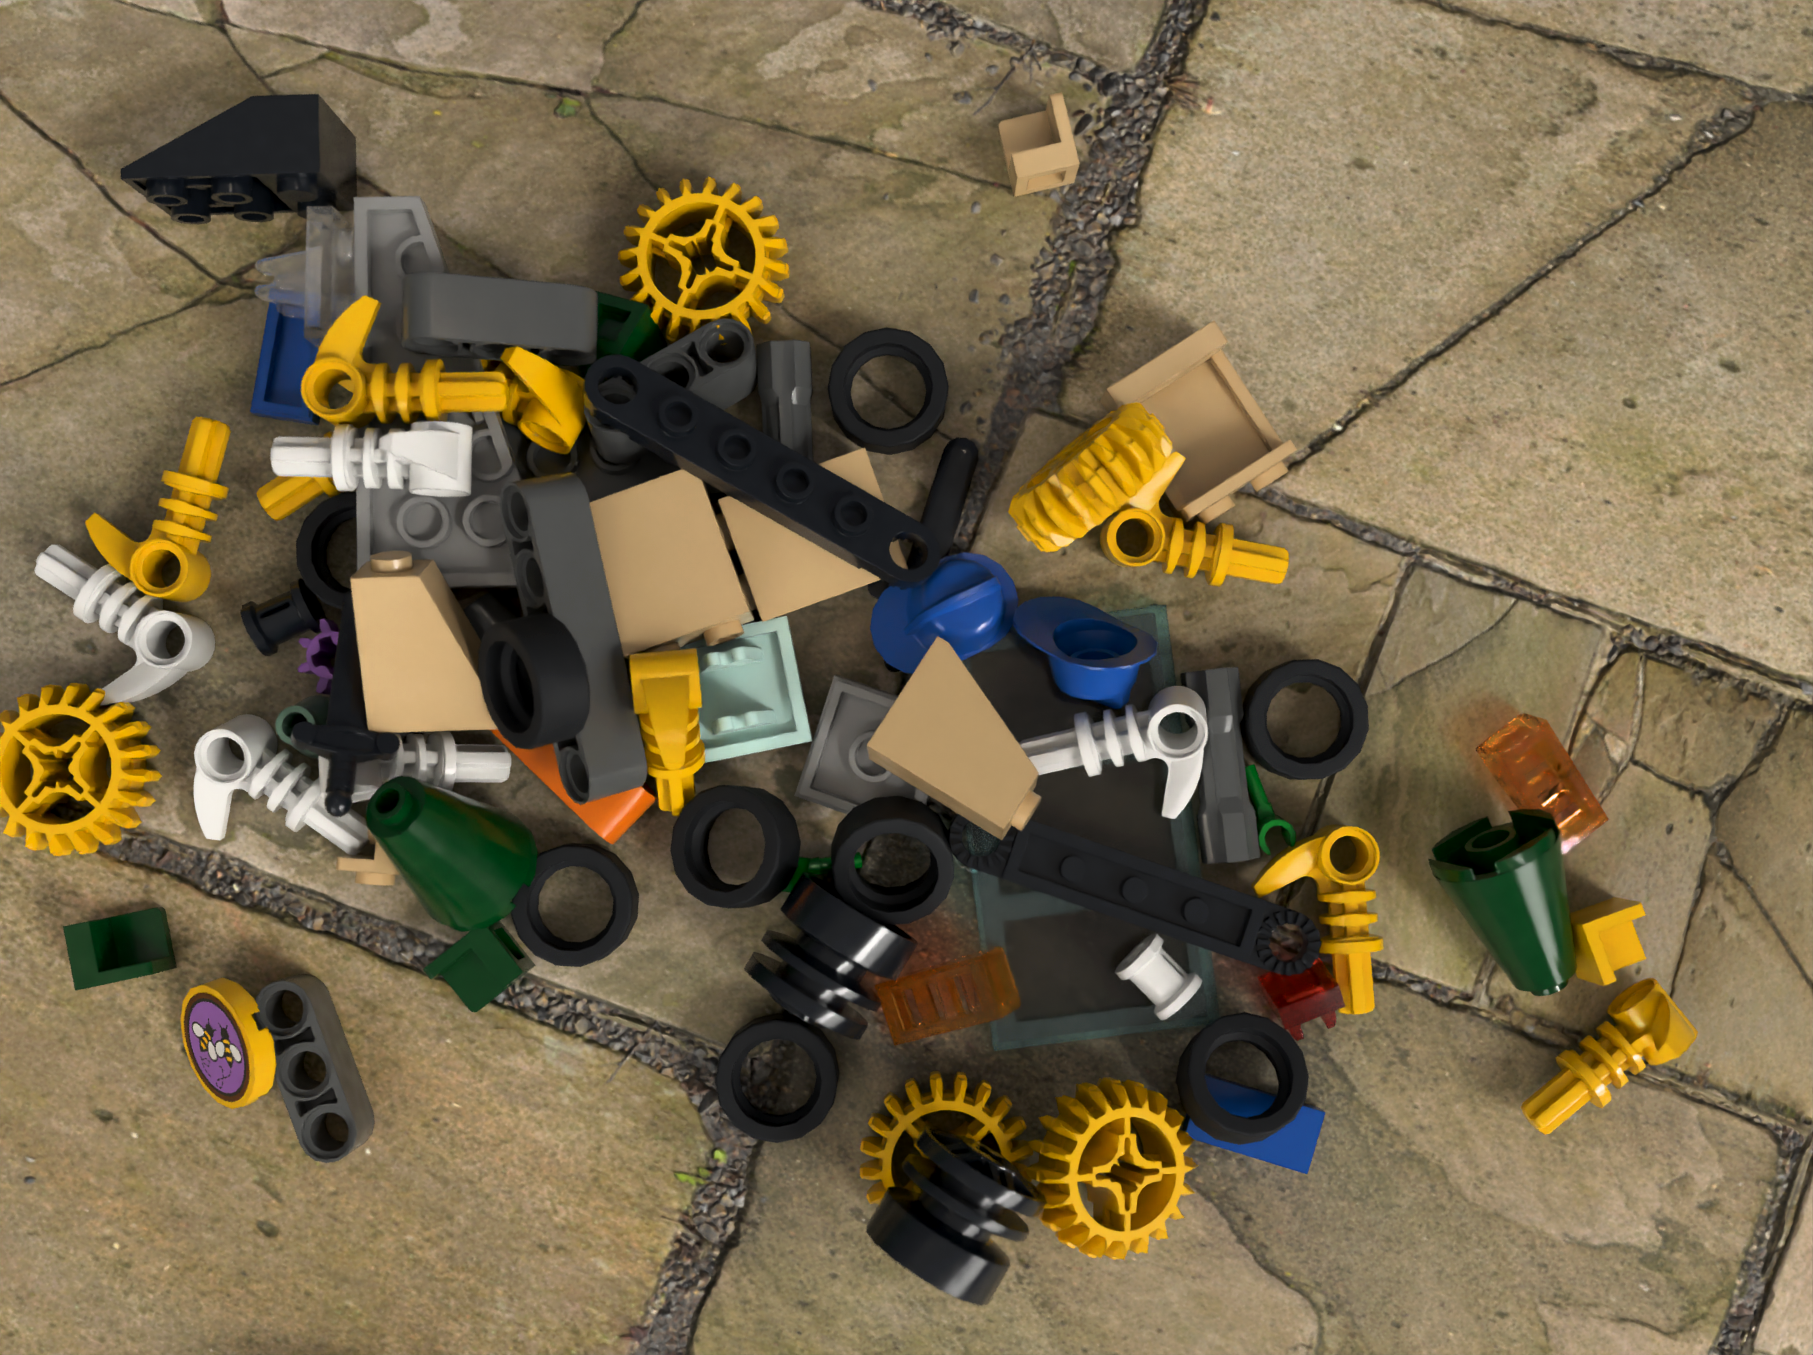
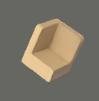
[998,92,1080,197]

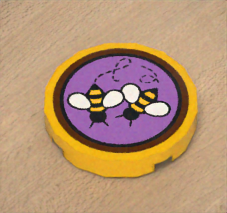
[180,977,276,1109]

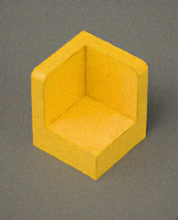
[1570,897,1646,986]

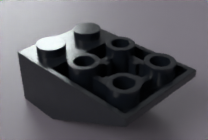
[121,94,357,224]

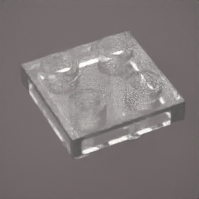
[255,206,355,348]

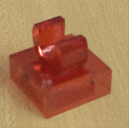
[1258,957,1345,1041]

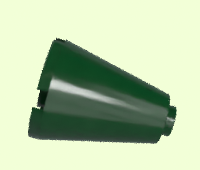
[365,776,538,932]
[1429,809,1577,996]

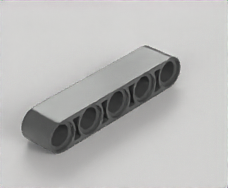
[500,472,647,805]

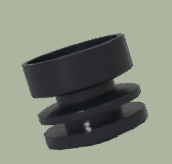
[744,871,918,1040]
[866,1125,1047,1306]

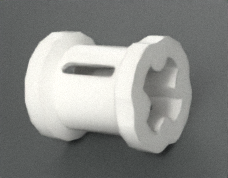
[1115,933,1203,1021]

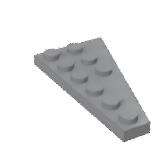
[354,196,522,589]

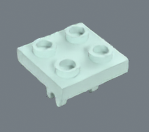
[680,616,813,764]

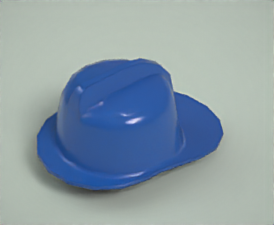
[870,552,1018,674]
[1013,596,1158,709]

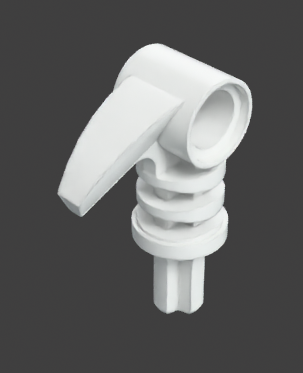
[270,421,472,497]
[34,544,215,706]
[1019,686,1208,819]
[194,714,369,856]
[318,731,511,802]

